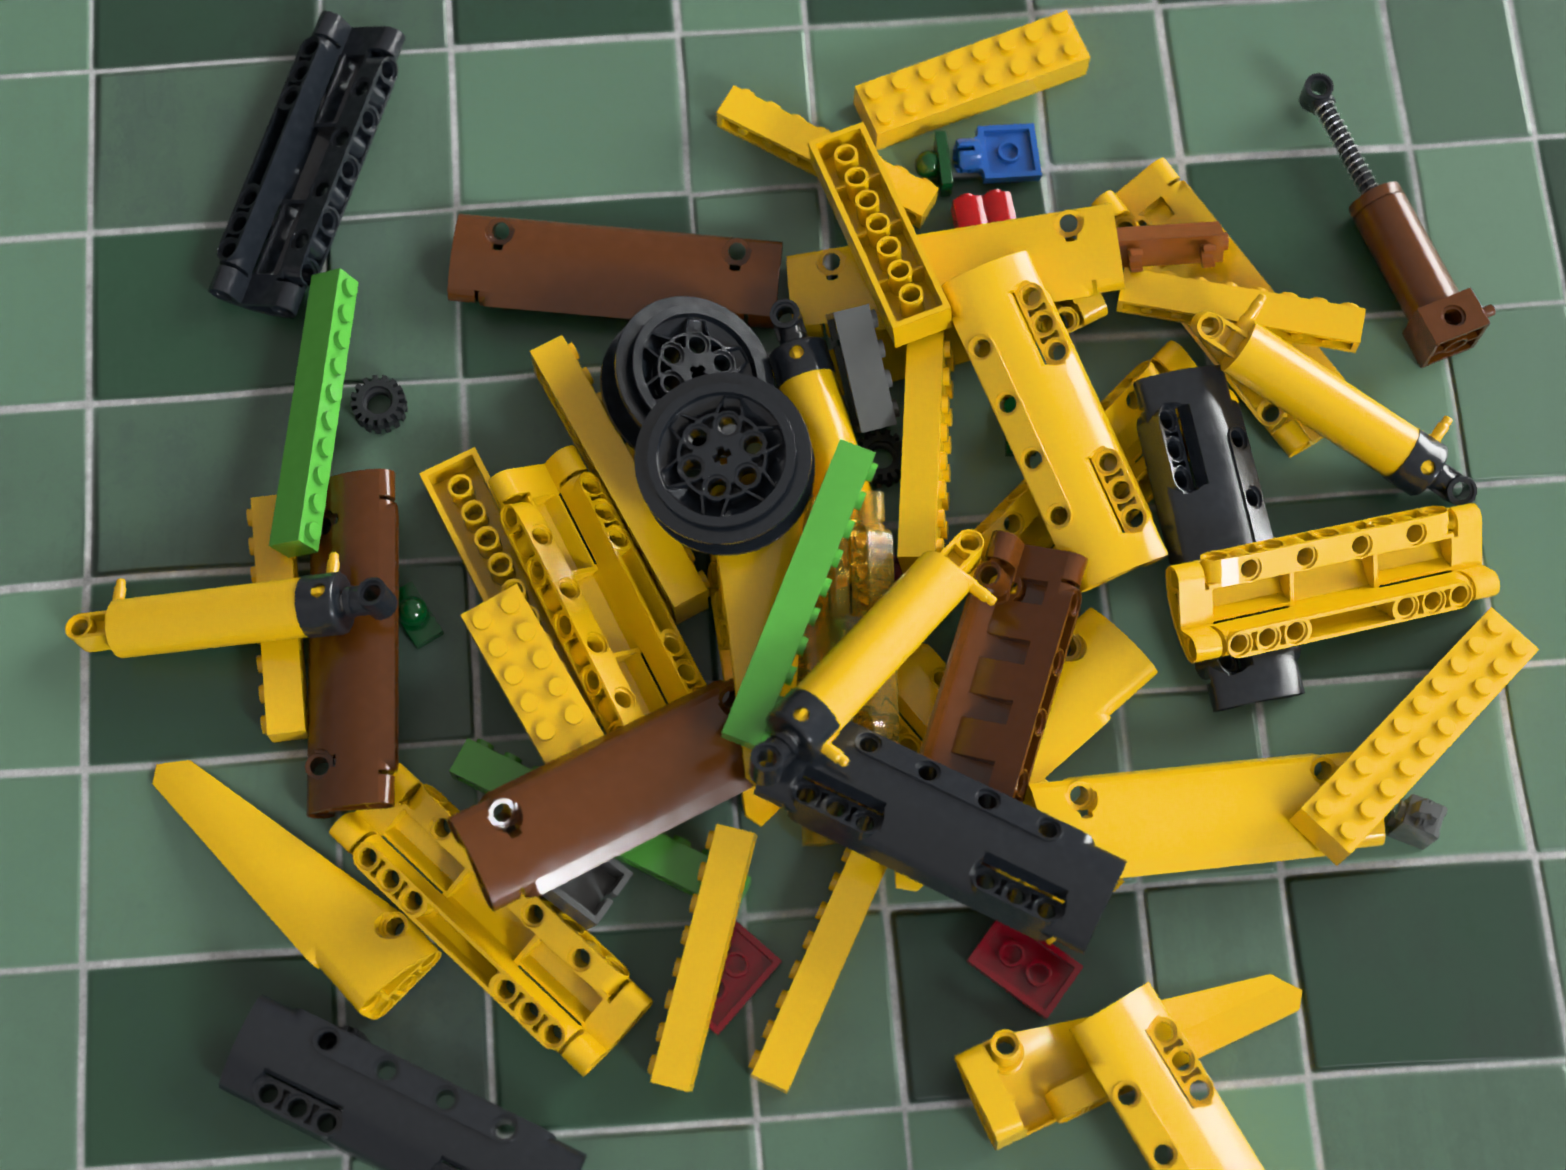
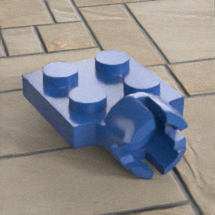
[953,123,1042,184]

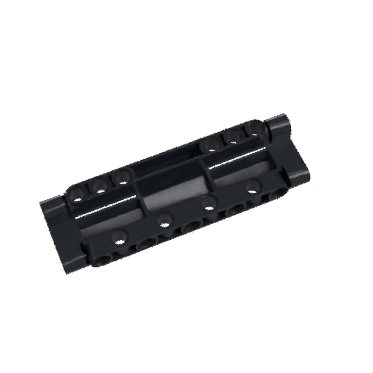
[208,11,405,318]
[1133,365,1305,712]
[754,721,1127,954]
[219,995,587,1170]

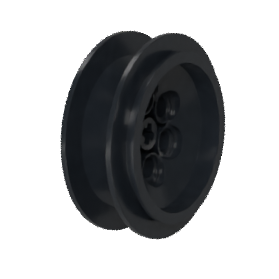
[600,296,774,471]
[634,372,815,556]

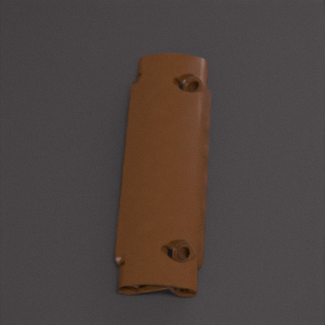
[447,214,783,329]
[305,468,399,819]
[919,530,1088,871]
[447,678,754,912]

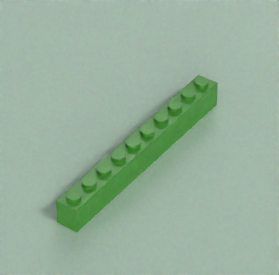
[269,268,359,558]
[721,439,878,749]
[449,738,751,905]

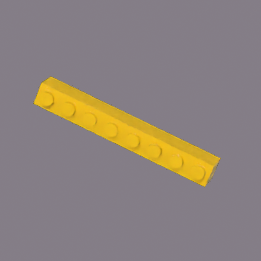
[716,85,939,229]
[1116,267,1366,353]
[246,495,308,743]
[647,824,757,1092]
[748,847,887,1094]

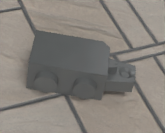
[1386,794,1448,850]

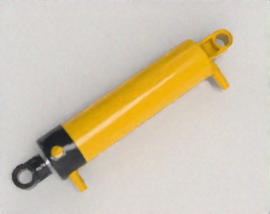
[1191,293,1477,505]
[769,299,893,612]
[749,529,997,787]
[65,552,398,658]

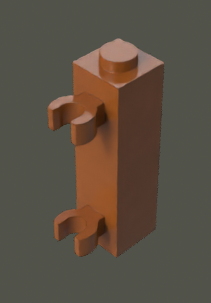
[1116,221,1229,273]

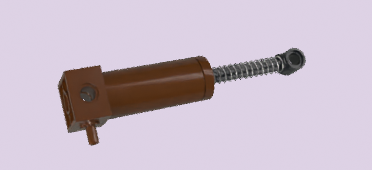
[1299,73,1496,368]

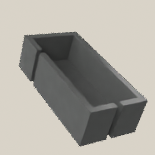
[826,304,900,433]
[503,824,633,930]

